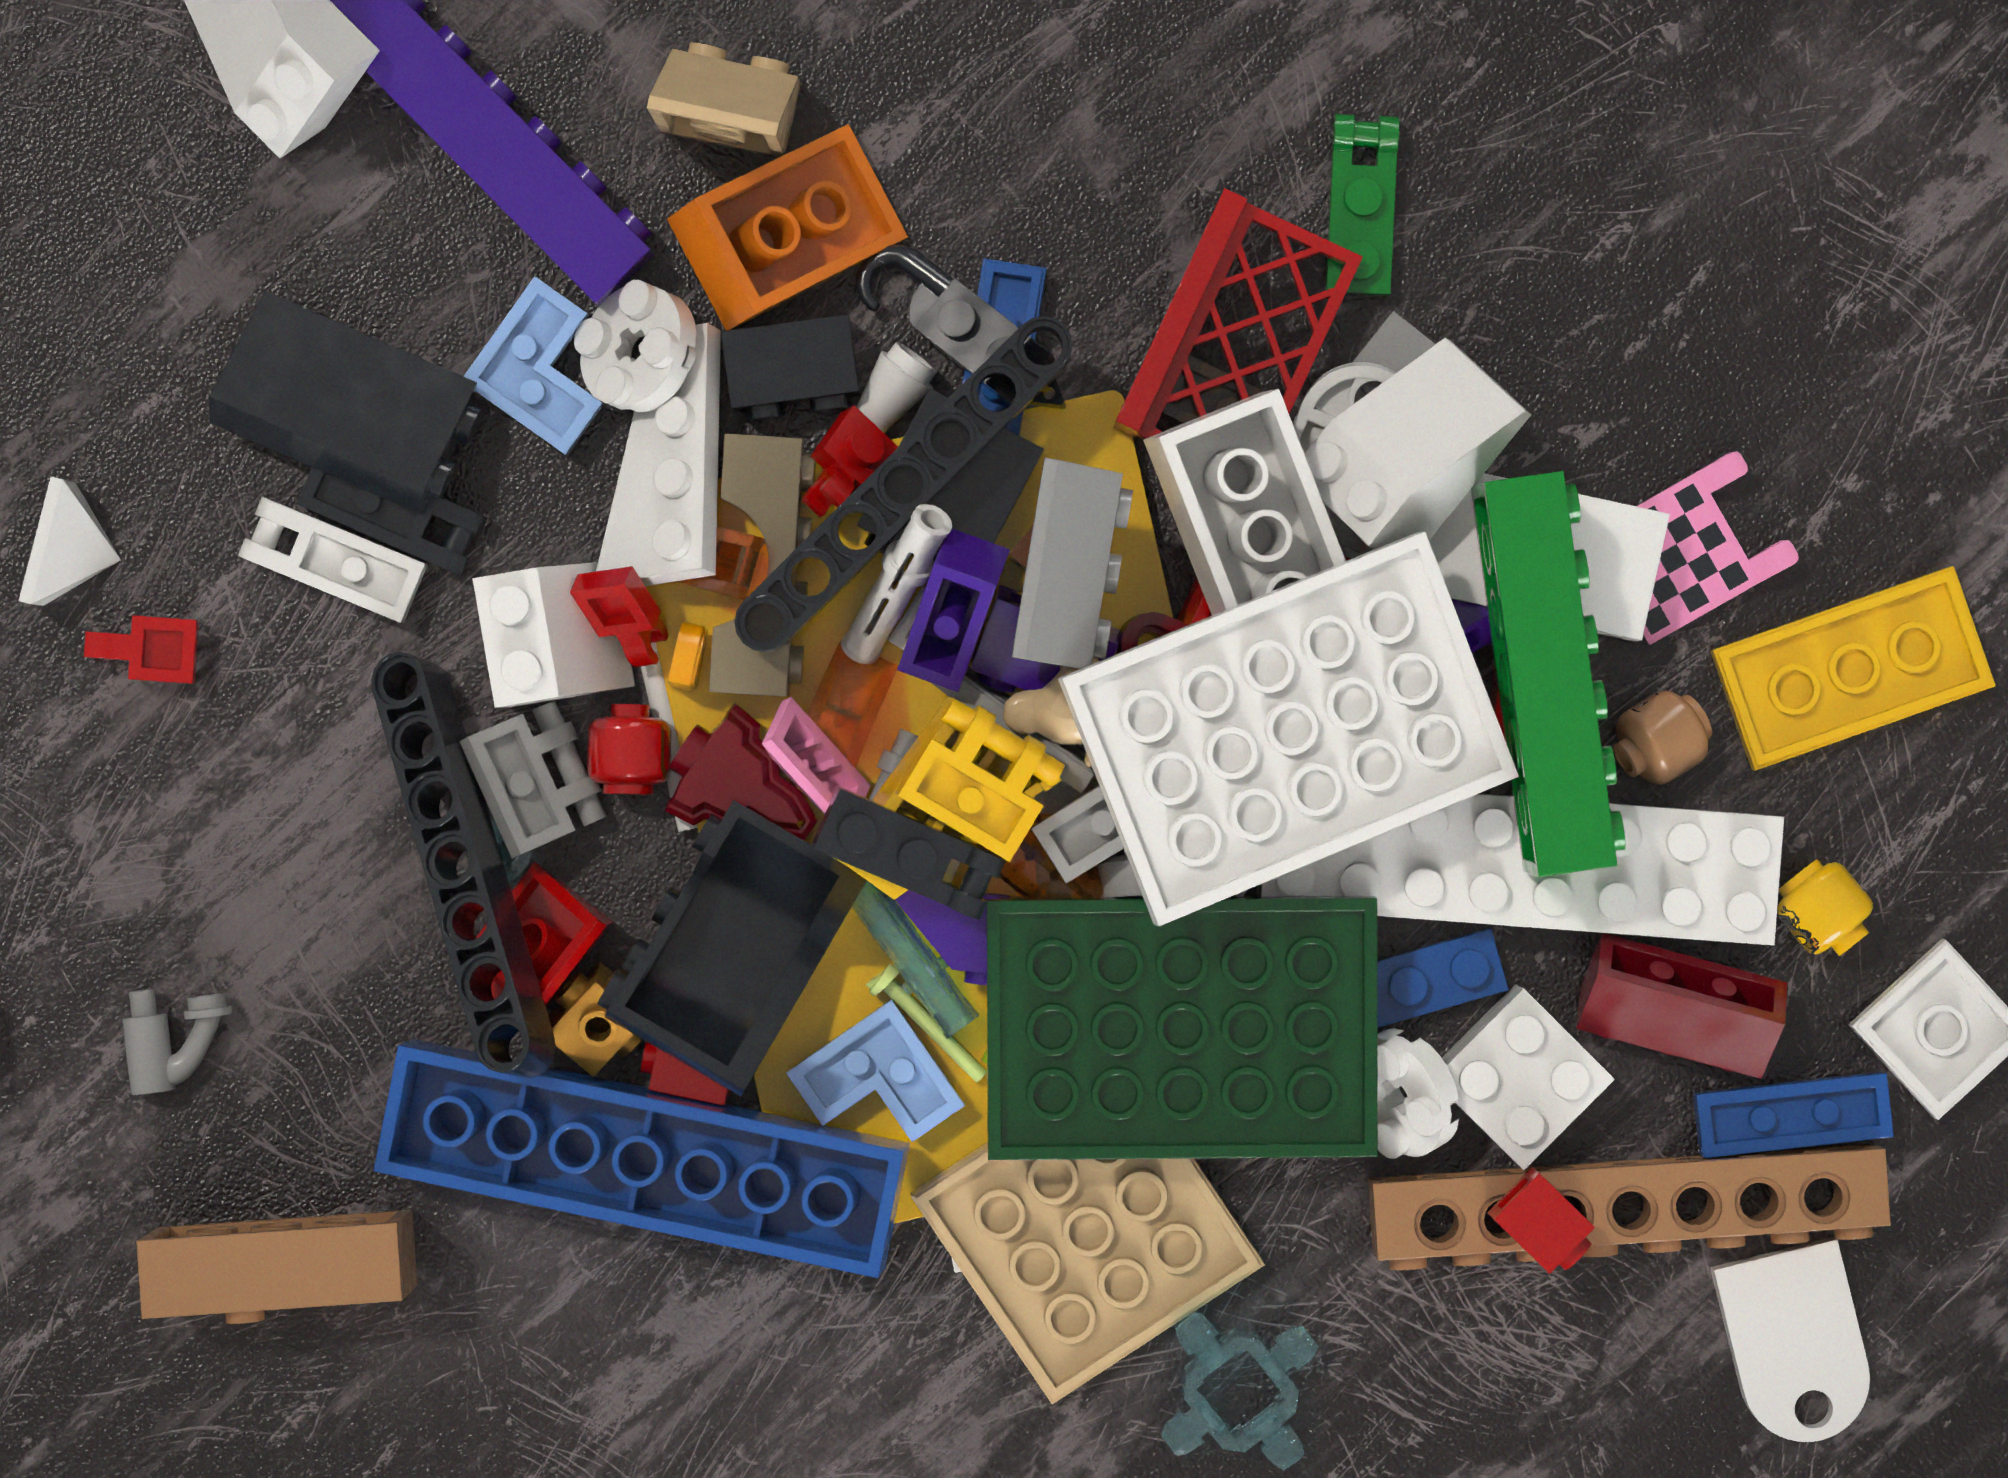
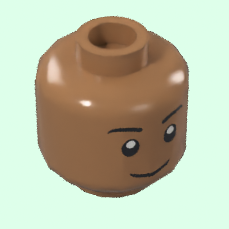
[1613,691,1712,785]

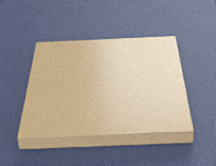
[911,1142,1265,1404]

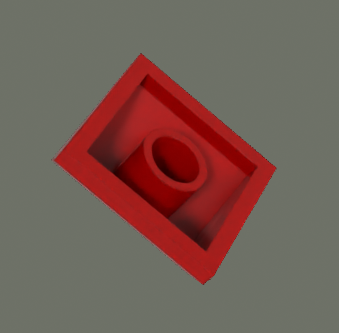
[476,861,614,1008]

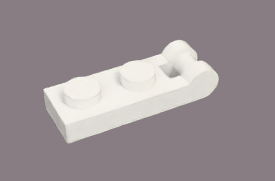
[238,497,428,623]

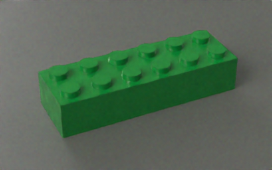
[1471,471,1626,877]

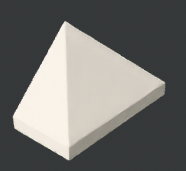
[18,477,121,606]

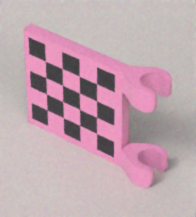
[1636,451,1799,645]

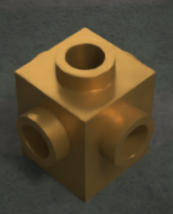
[549,962,642,1077]

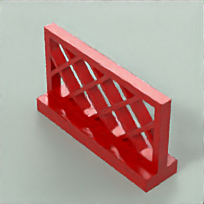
[1113,188,1363,439]

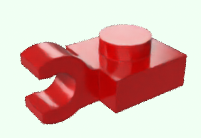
[802,405,898,518]
[570,566,669,667]
[84,615,199,684]

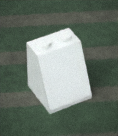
[472,562,636,708]

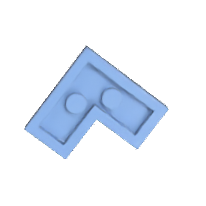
[463,276,604,456]
[786,999,965,1142]

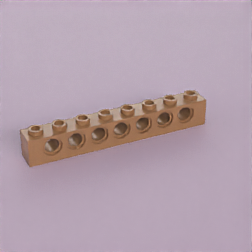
[1368,1143,1891,1270]

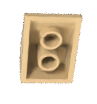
[647,42,801,158]

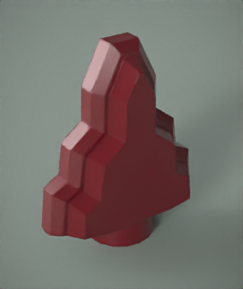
[664,703,818,840]

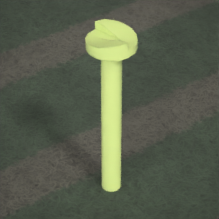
[866,963,987,1083]

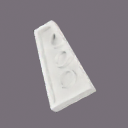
[596,323,721,586]

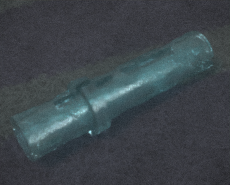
[852,881,980,1039]

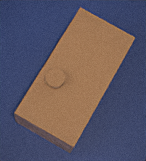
[136,1209,418,1324]

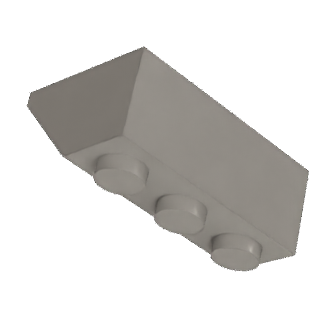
[1012,458,1133,669]

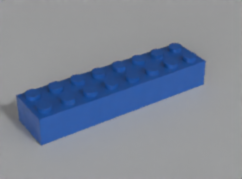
[373,1039,910,1278]

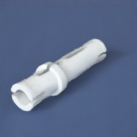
[841,504,952,664]

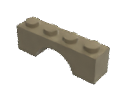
[709,434,816,697]

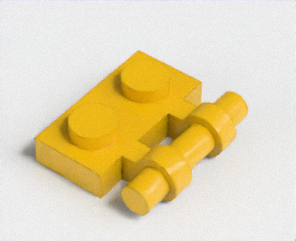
[895,697,1065,862]

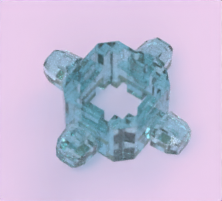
[1160,1311,1318,1470]

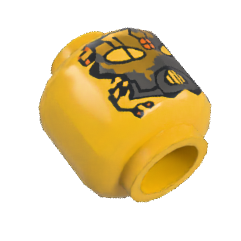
[1777,859,1873,956]

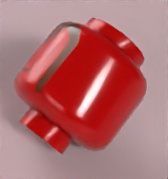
[587,704,672,795]

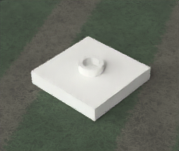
[1848,939,2008,1120]

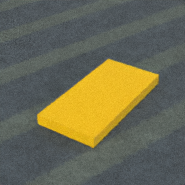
[1710,566,1996,771]

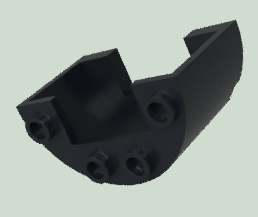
[597,800,867,1096]

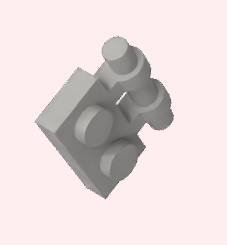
[459,700,607,859]

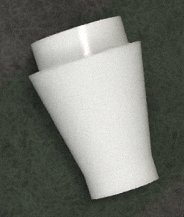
[857,342,937,434]

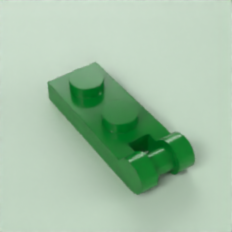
[1325,114,1399,297]

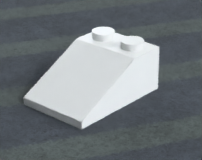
[184,0,379,158]
[1305,338,1531,549]

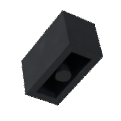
[721,314,860,421]

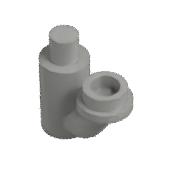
[122,989,233,1095]

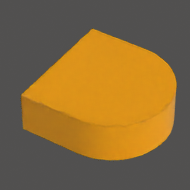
[668,622,707,691]

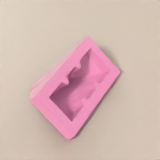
[762,697,871,815]

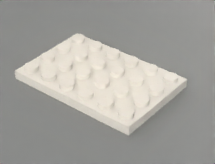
[1058,531,1519,926]

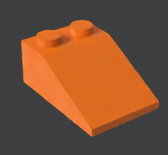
[667,124,908,331]

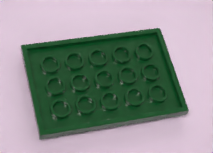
[986,896,1378,1160]

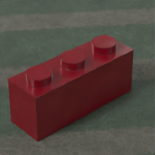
[1576,933,1787,1079]

